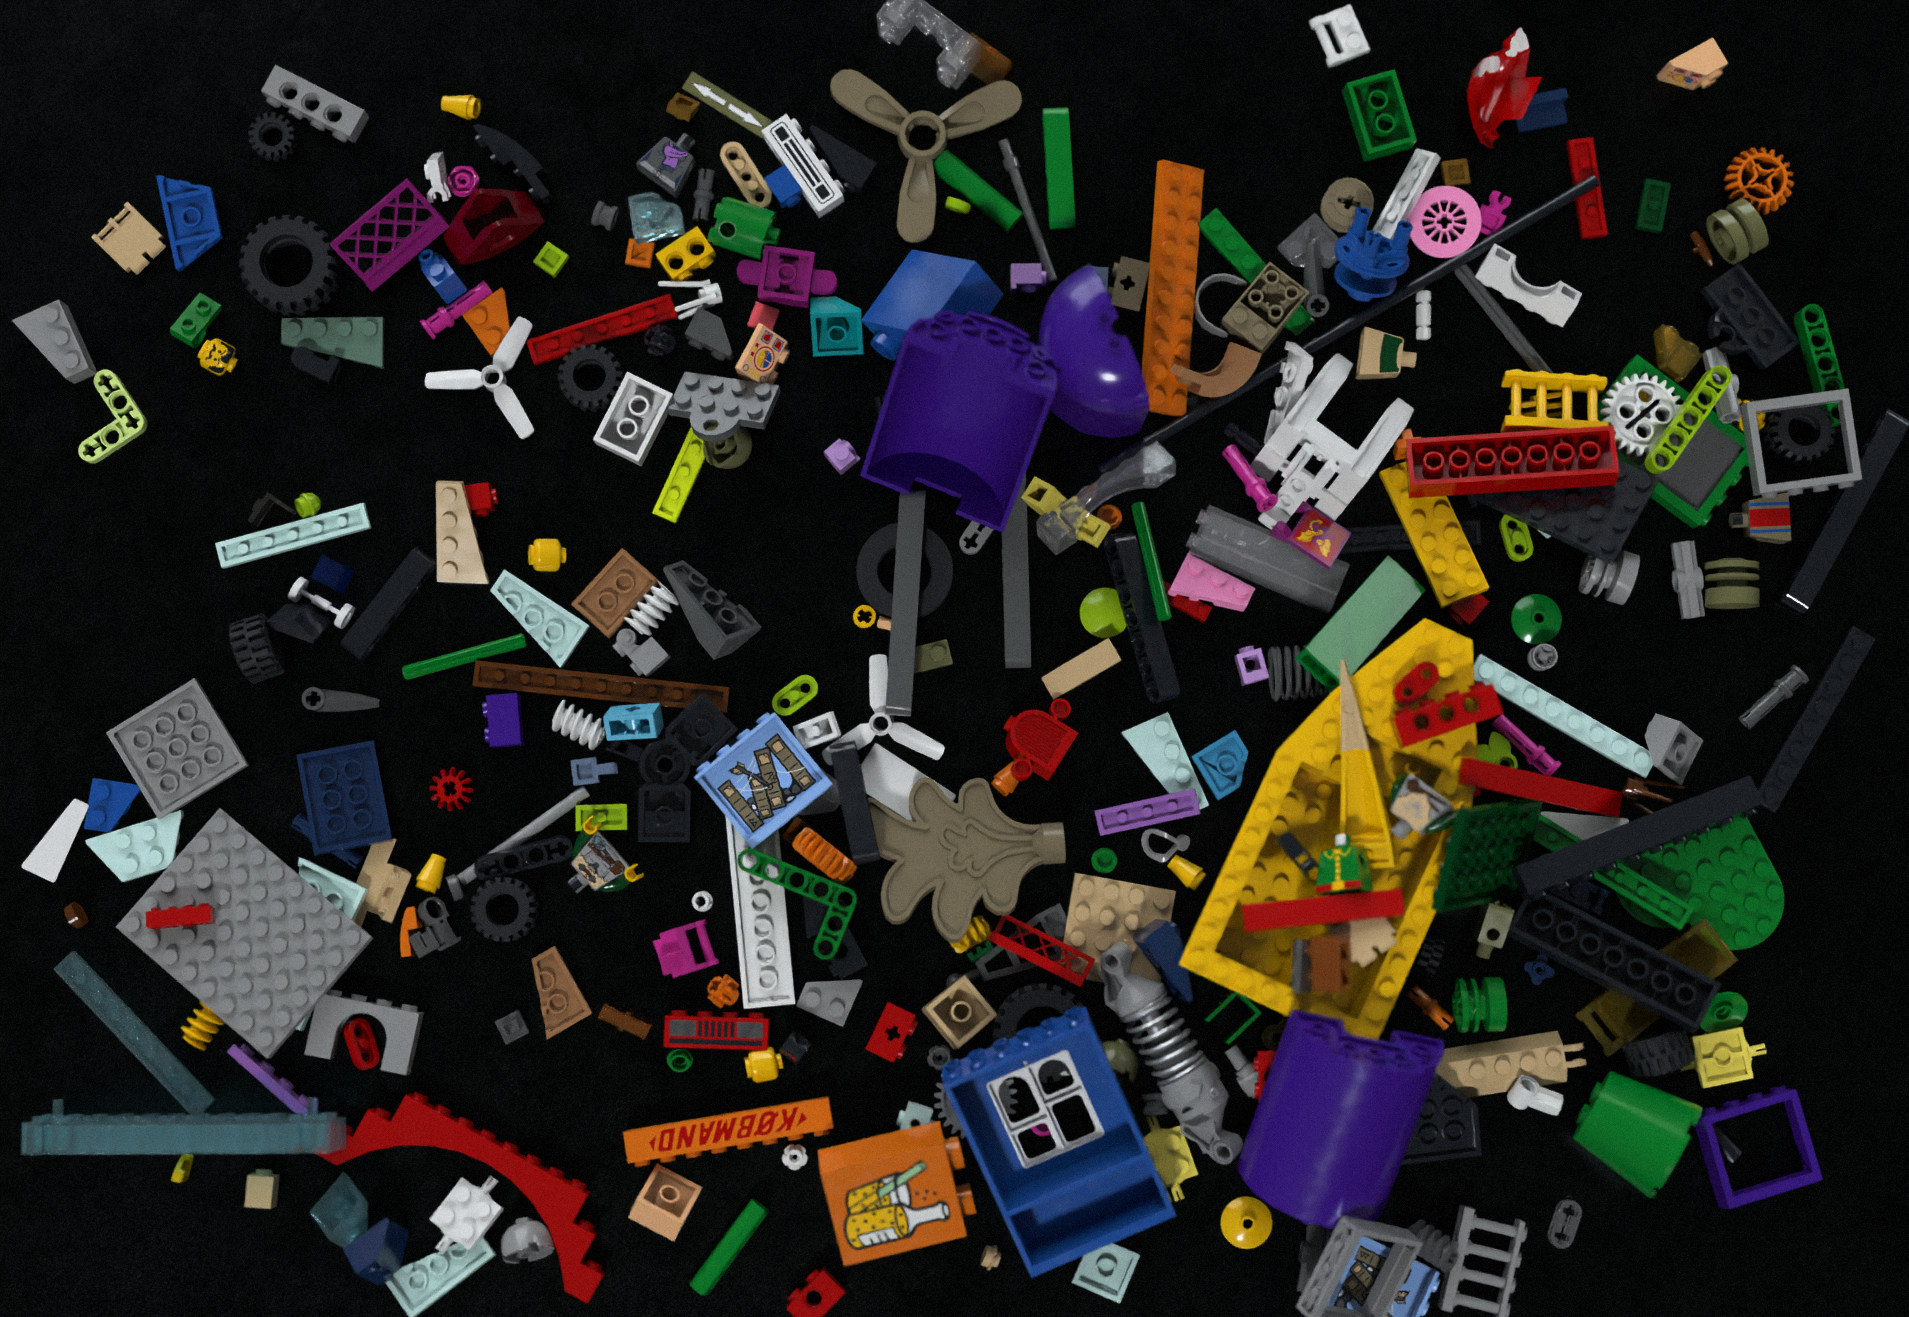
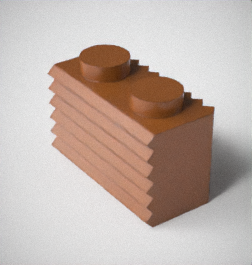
[1308,934,1352,993]

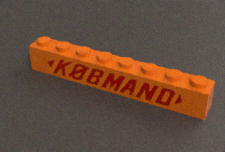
[623,1096,834,1167]

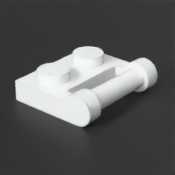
[1309,4,1370,67]

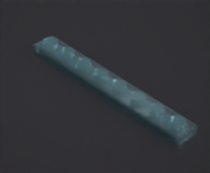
[53,951,216,1118]

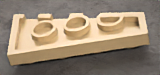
[436,481,489,584]

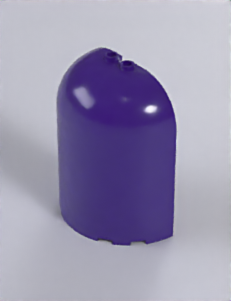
[1036,264,1150,438]

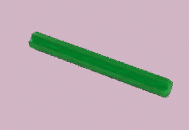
[1131,501,1172,621]
[402,633,527,680]

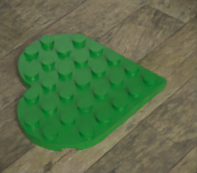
[1613,815,1784,950]

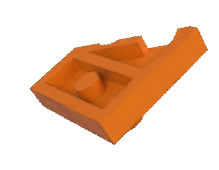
[462,287,510,357]

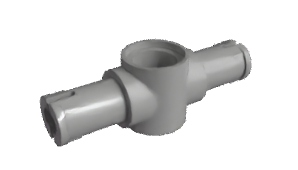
[1224,1044,1259,1102]

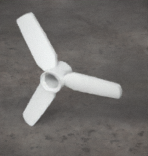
[425,317,534,439]
[822,654,945,765]

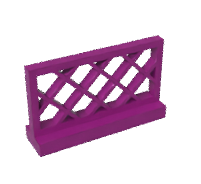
[329,178,449,292]

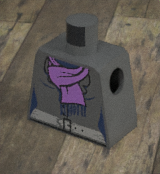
[636,133,695,198]

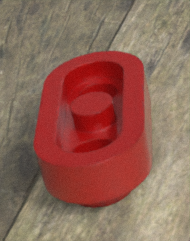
[1392,662,1439,706]
[344,1018,380,1070]

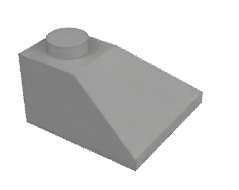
[1645,713,1703,785]

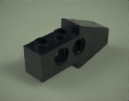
[802,874,869,979]

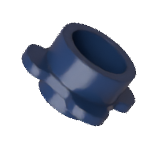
[1524,954,1554,985]

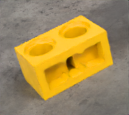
[656,226,716,281]

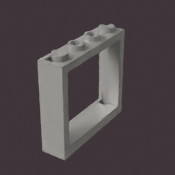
[1740,388,1862,499]
[1296,1216,1423,1317]

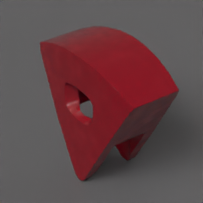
[443,188,545,266]

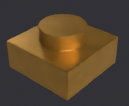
[666,92,700,122]
[1440,158,1471,187]

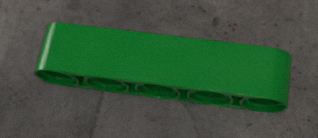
[1043,107,1075,229]
[1794,304,1845,427]

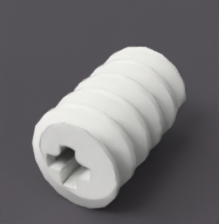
[624,580,679,636]
[552,700,606,750]

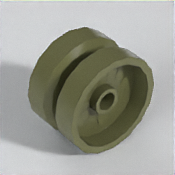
[1706,199,1769,265]

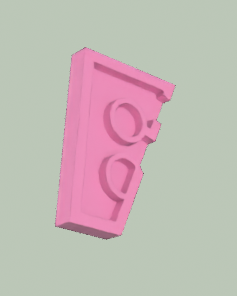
[1167,553,1255,612]

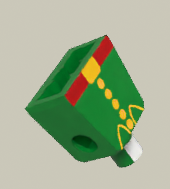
[1316,834,1373,896]

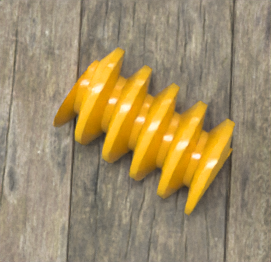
[181,1001,225,1050]

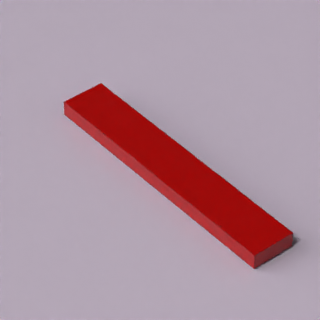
[526,294,678,365]
[1242,888,1405,933]

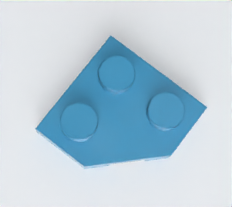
[1191,730,1248,800]

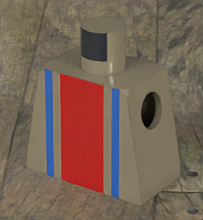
[1729,493,1792,544]

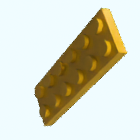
[1379,461,1489,609]

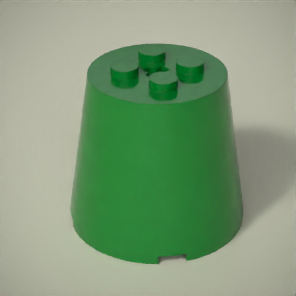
[1573,1071,1702,1199]

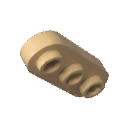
[720,142,772,209]

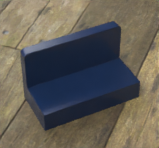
[1516,88,1568,133]

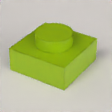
[533,241,569,278]

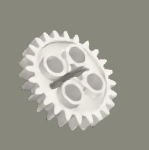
[1600,373,1685,456]

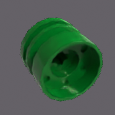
[1452,977,1507,1033]

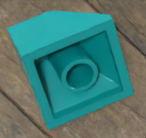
[810,296,863,356]

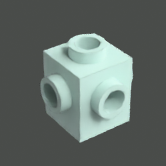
[896,1101,935,1130]

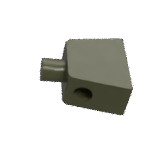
[1473,901,1515,959]

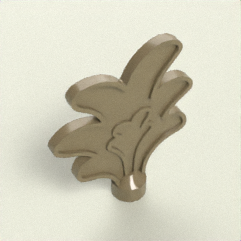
[868,777,1066,943]

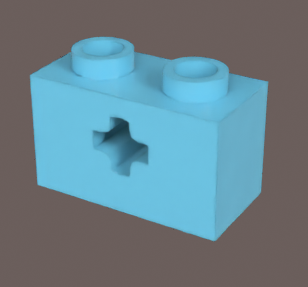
[603,703,664,741]

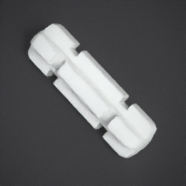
[1416,290,1431,340]

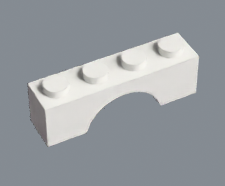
[1475,243,1582,327]

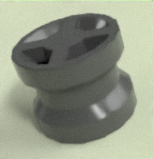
[591,201,619,231]
[1141,1092,1168,1116]

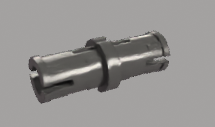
[692,169,715,222]

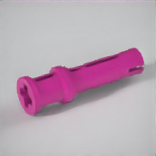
[420,280,493,339]
[1222,445,1278,512]
[1492,714,1561,776]

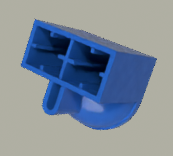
[861,250,1004,360]

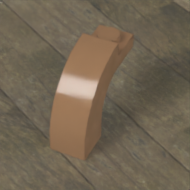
[1170,342,1262,397]

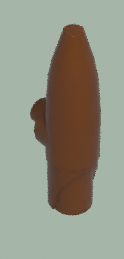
[1690,231,1714,267]

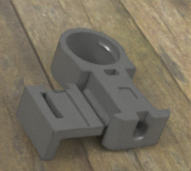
[408,897,461,958]

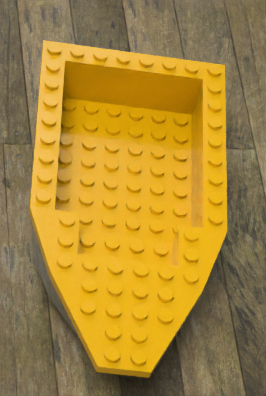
[1178,618,1477,1040]

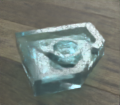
[628,192,685,244]

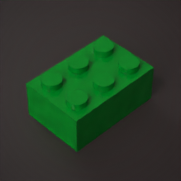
[1342,69,1417,162]

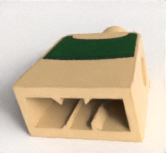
[1355,327,1417,379]

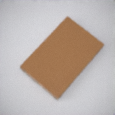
[571,548,661,639]

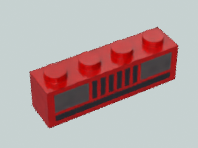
[664,1010,770,1050]

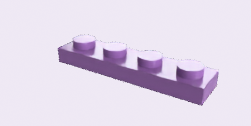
[1095,789,1201,836]
[227,1043,316,1120]

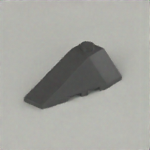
[663,561,762,660]

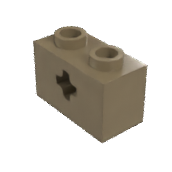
[1107,256,1150,317]

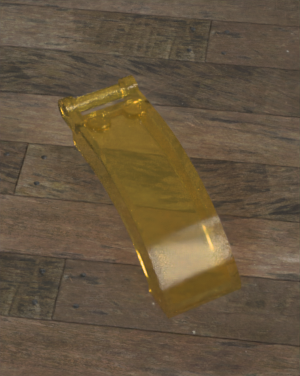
[1575,919,1737,1057]

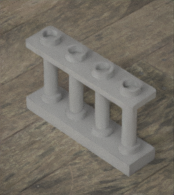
[1437,1204,1527,1317]

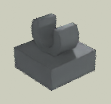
[495,1010,531,1045]

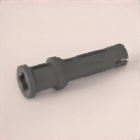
[1739,664,1809,729]

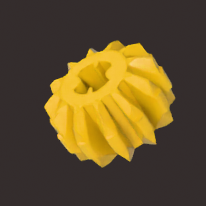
[950,915,991,953]

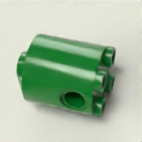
[707,197,781,260]

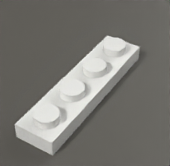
[1373,149,1441,240]

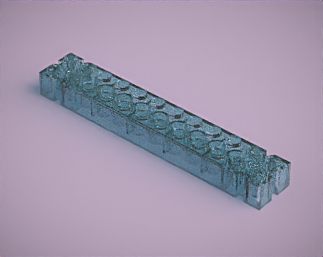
[22,1097,346,1154]

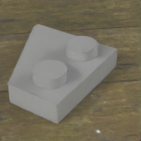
[796,979,863,1027]

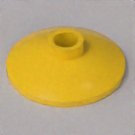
[1221,1196,1272,1249]

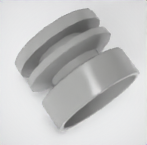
[1579,550,1640,605]

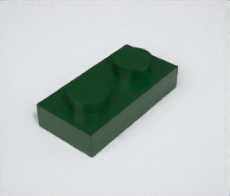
[1635,178,1671,234]

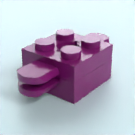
[737,245,837,308]

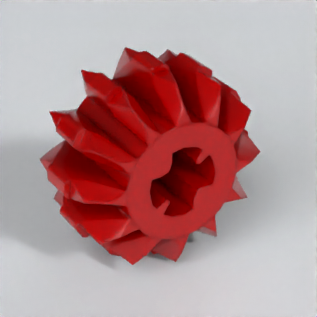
[429,767,474,811]

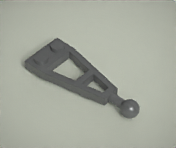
[946,903,1067,988]

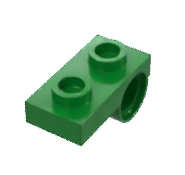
[170,293,222,348]

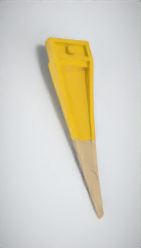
[1340,659,1397,869]

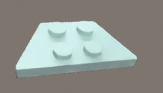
[85,810,184,882]

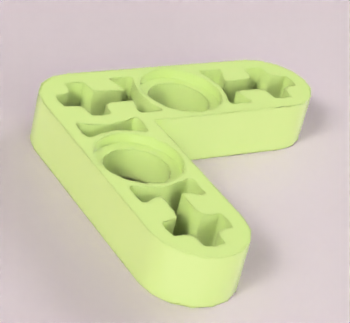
[78,370,147,463]

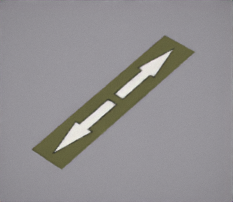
[682,72,772,138]

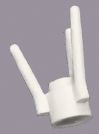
[658,279,722,320]

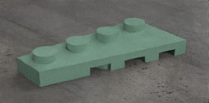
[281,317,385,369]

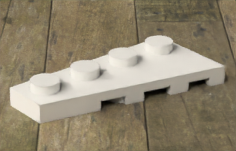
[1264,341,1313,444]

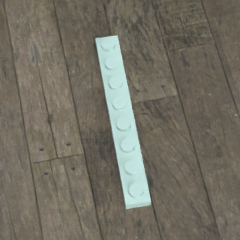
[1473,654,1653,778]

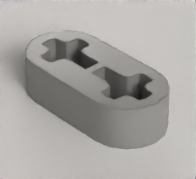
[959,521,994,555]

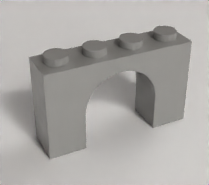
[305,989,424,1075]

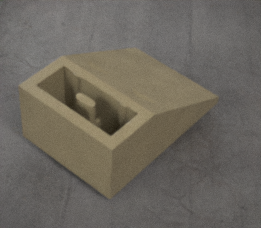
[1221,262,1309,356]

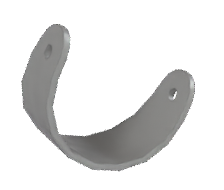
[1194,273,1247,337]

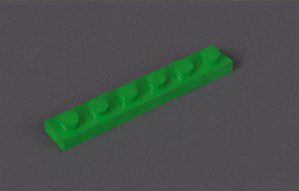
[1198,208,1315,338]

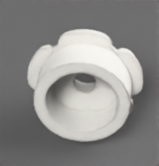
[782,1144,808,1170]

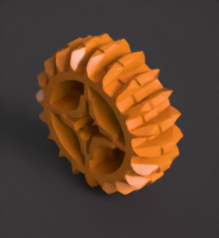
[1724,147,1794,215]
[792,828,857,885]

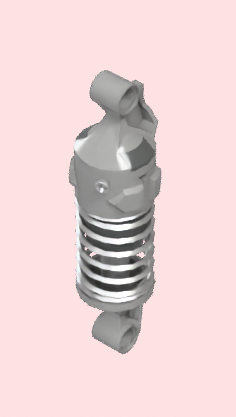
[1098,942,1243,1165]

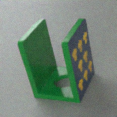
[1203,990,1262,1044]

